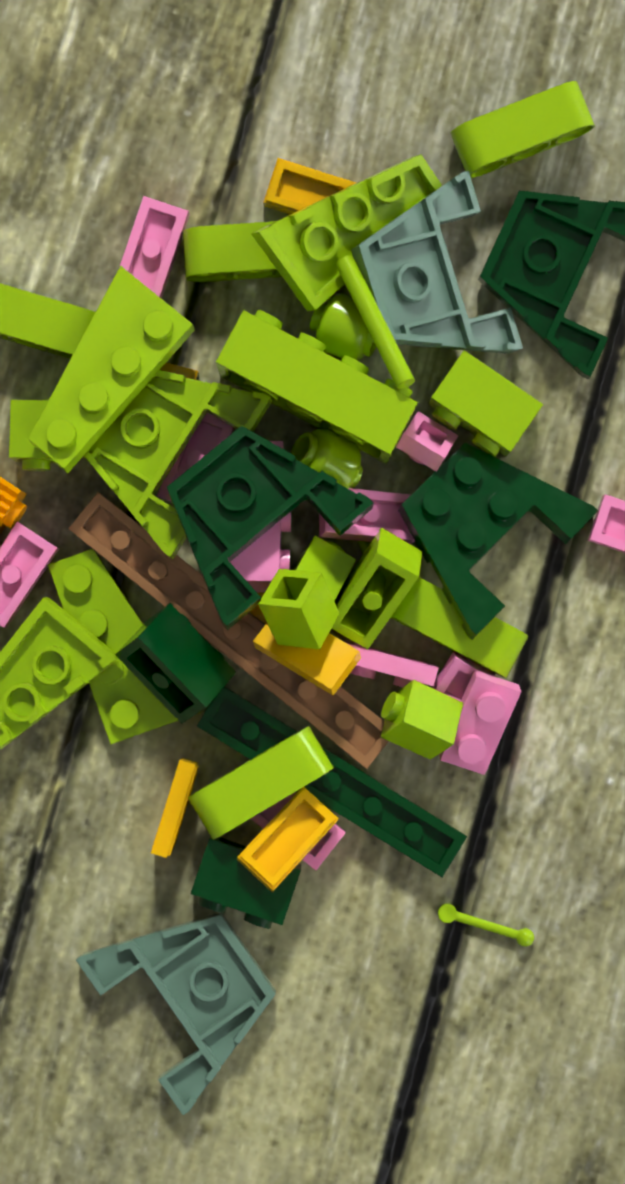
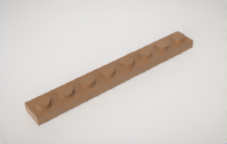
[68,492,389,769]

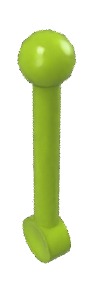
[438,903,535,947]

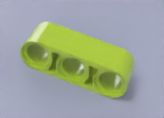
[450,81,595,178]
[183,221,282,282]
[0,283,95,359]
[391,577,529,679]
[188,726,334,840]

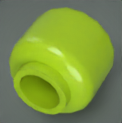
[310,293,376,361]
[291,428,363,489]

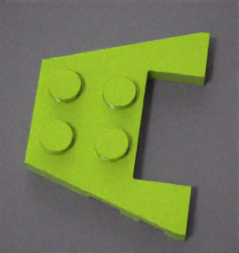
[84,370,272,559]

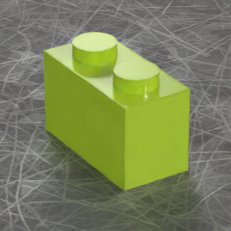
[428,350,543,457]
[331,527,423,649]

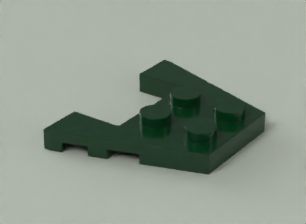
[478,190,625,379]
[167,426,374,630]
[398,443,598,640]

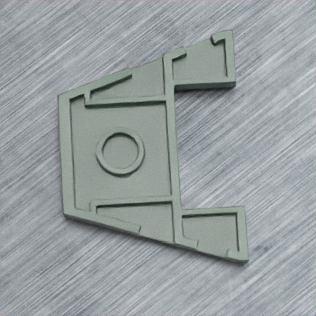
[351,171,523,354]
[76,913,276,1115]

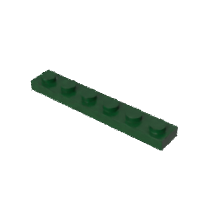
[197,686,467,878]

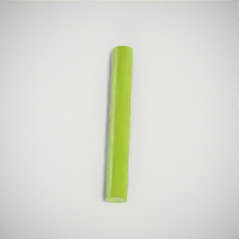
[335,255,415,390]

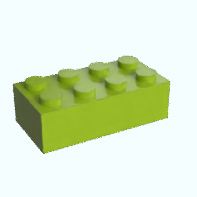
[216,310,418,464]

